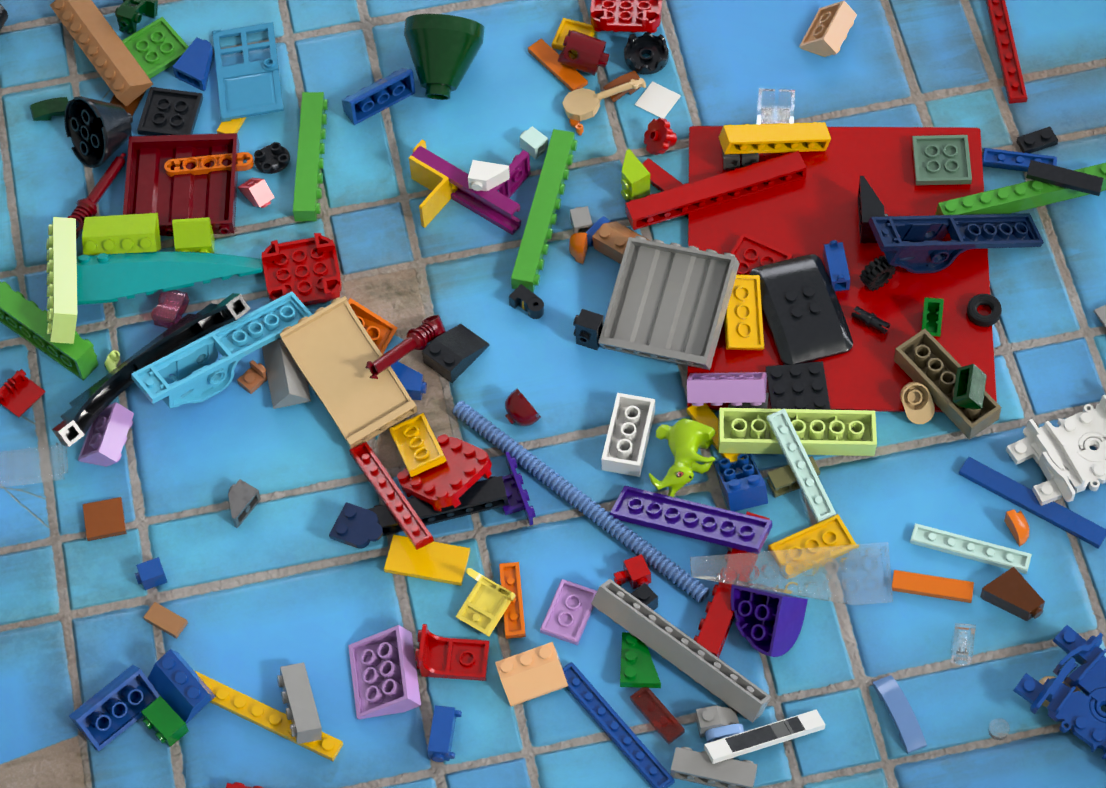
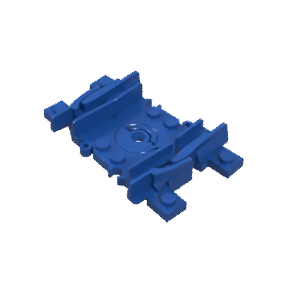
[1013,625,1106,759]

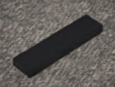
[1026,160,1104,196]

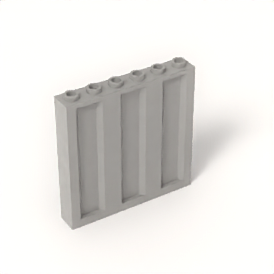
[598,236,740,370]

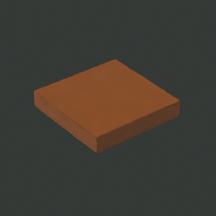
[83,497,127,541]

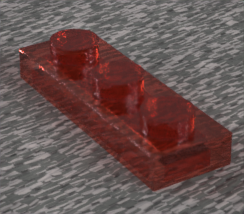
[630,687,685,744]

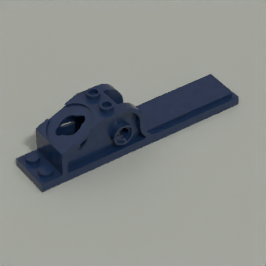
[868,213,1044,274]

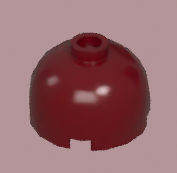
[505,388,541,427]

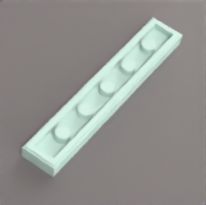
[766,408,836,523]
[910,523,1032,574]

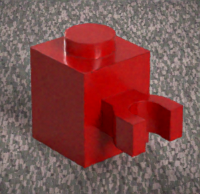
[614,554,651,589]

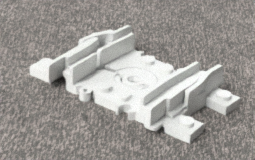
[1006,395,1106,506]

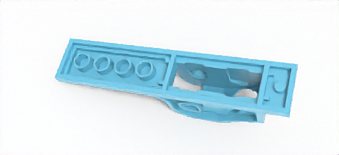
[131,292,313,408]

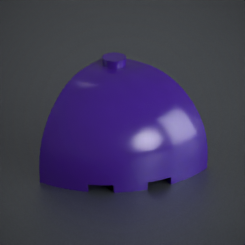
[731,585,808,657]

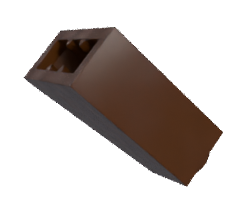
[980,567,1045,621]

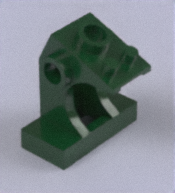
[115,0,158,34]

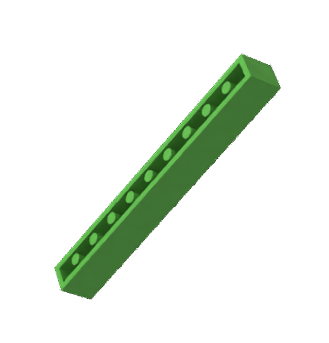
[511,129,578,292]
[935,163,1106,215]

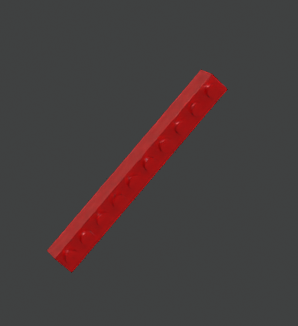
[625,151,807,230]

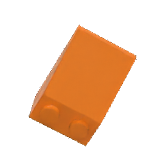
[347,298,397,354]

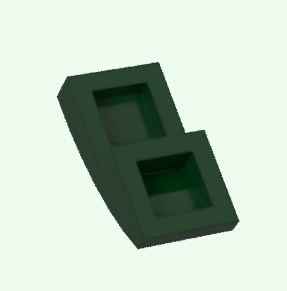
[30,97,68,121]

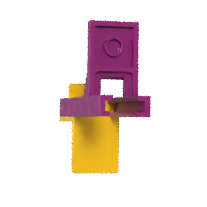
[409,140,531,235]

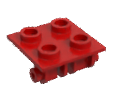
[0,369,45,418]

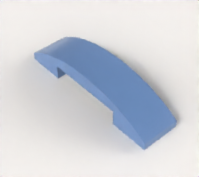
[872,675,927,754]

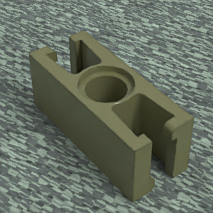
[767,456,820,498]

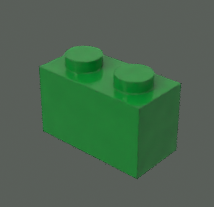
[141,696,189,747]

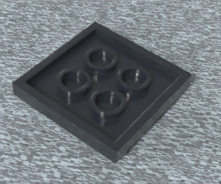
[137,87,203,136]
[765,361,831,410]

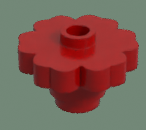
[644,118,677,155]

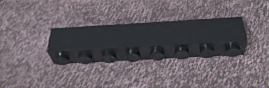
[367,476,509,537]

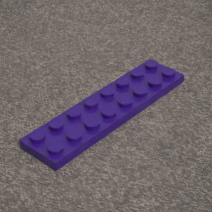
[610,486,772,554]

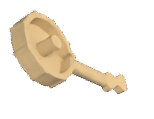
[562,78,646,121]

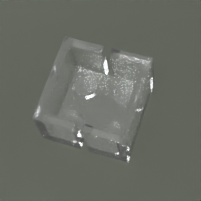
[757,88,795,124]

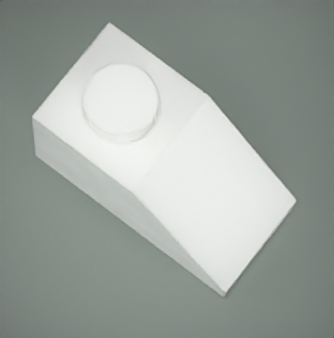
[468,160,510,191]

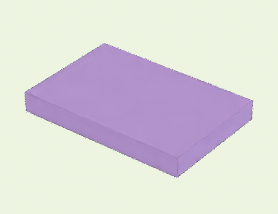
[540,579,597,645]

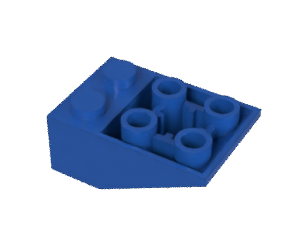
[713,454,768,512]

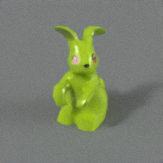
[649,418,716,497]

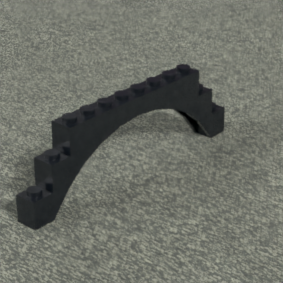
[52,293,251,447]

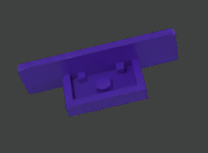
[502,452,536,525]

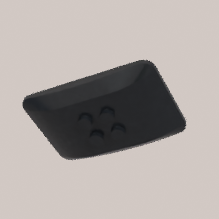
[750,254,853,365]

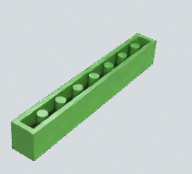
[293,92,328,221]

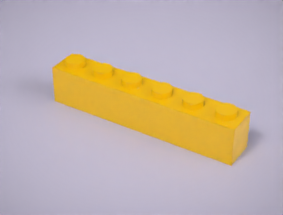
[719,122,831,154]

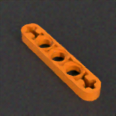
[164,152,254,177]

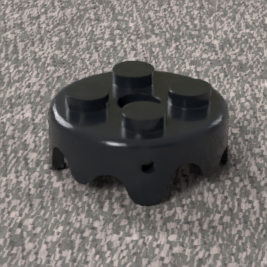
[624,32,669,75]

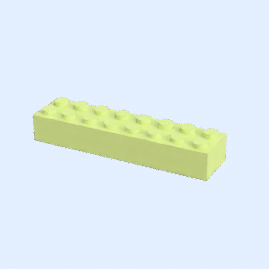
[46,217,77,344]
[718,408,877,456]

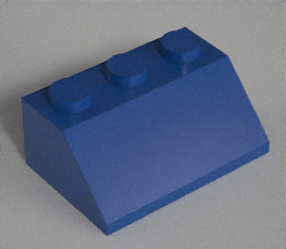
[148,649,216,724]

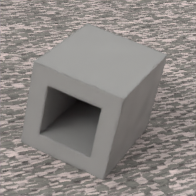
[570,206,593,233]

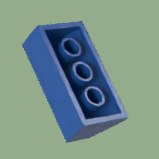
[342,68,416,125]
[69,665,160,751]

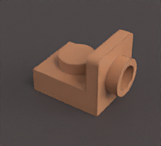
[237,360,267,394]

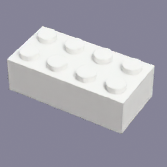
[601,393,655,477]

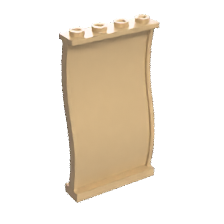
[279,296,417,449]

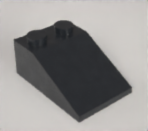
[858,176,888,243]
[422,324,489,383]

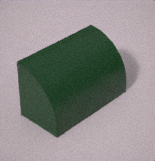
[953,364,987,409]

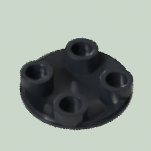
[254,142,290,174]

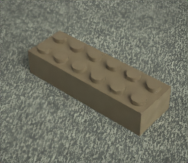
[894,329,1002,440]

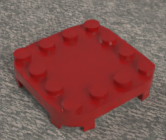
[590,0,662,33]
[261,233,342,306]
[397,434,492,512]

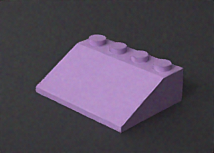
[348,625,421,719]

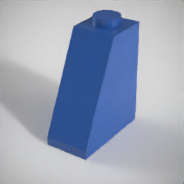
[172,37,214,91]
[391,361,427,400]

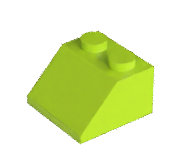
[621,149,650,201]
[172,217,215,253]

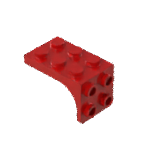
[415,624,490,681]

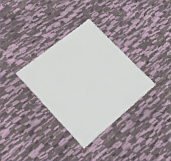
[635,81,681,119]

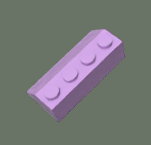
[687,372,767,406]

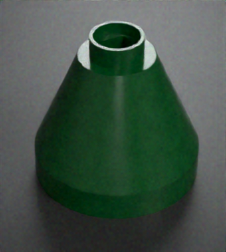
[404,14,485,100]

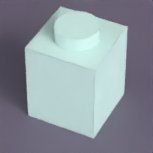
[520,126,548,159]

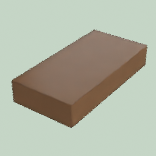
[143,602,188,639]

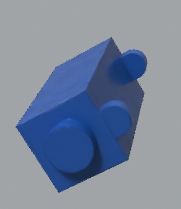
[823,240,850,292]
[428,705,462,762]

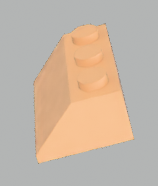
[799,1,857,57]
[495,642,568,707]

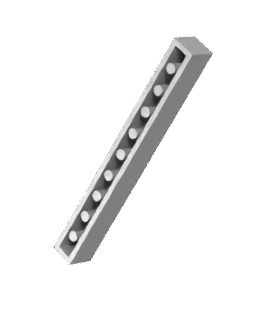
[591,579,771,723]

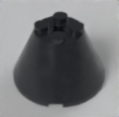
[64,96,133,168]

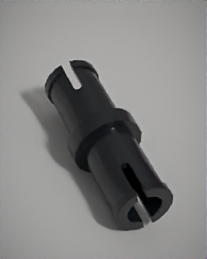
[852,306,890,334]

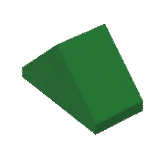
[921,297,944,337]

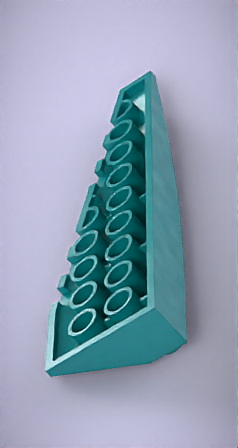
[76,252,263,305]

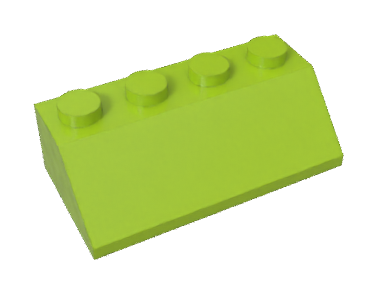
[82,213,161,255]

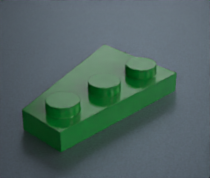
[620,632,661,688]

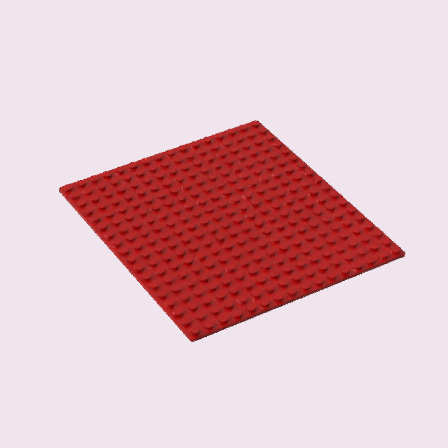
[687,126,997,412]

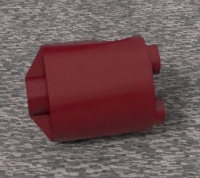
[558,30,610,76]

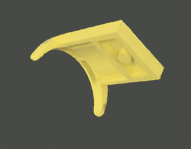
[456,568,516,637]

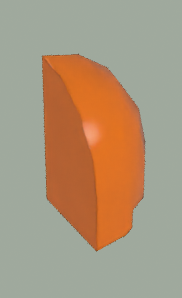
[569,232,588,264]
[1004,510,1030,547]

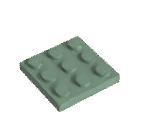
[912,135,972,185]

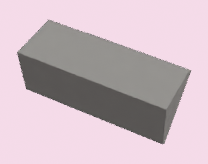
[262,338,311,409]

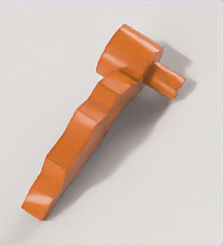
[569,118,584,136]

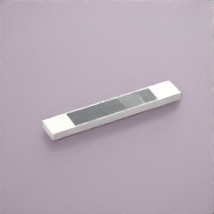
[704,710,826,764]

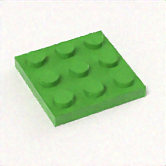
[122,17,189,79]

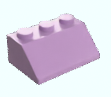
[78,402,134,467]

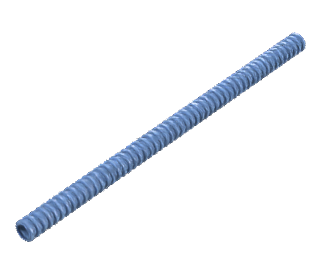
[452,400,709,603]

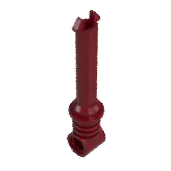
[67,153,126,239]
[366,315,446,379]

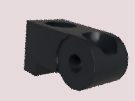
[509,284,544,319]

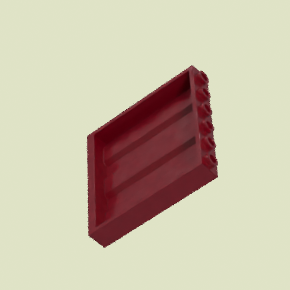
[123,133,239,236]

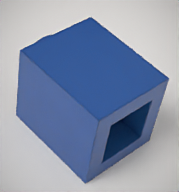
[135,557,167,590]

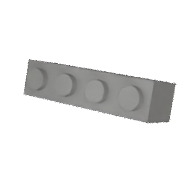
[277,663,322,744]
[671,747,758,788]

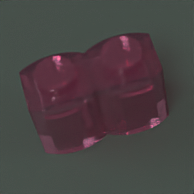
[151,290,189,328]

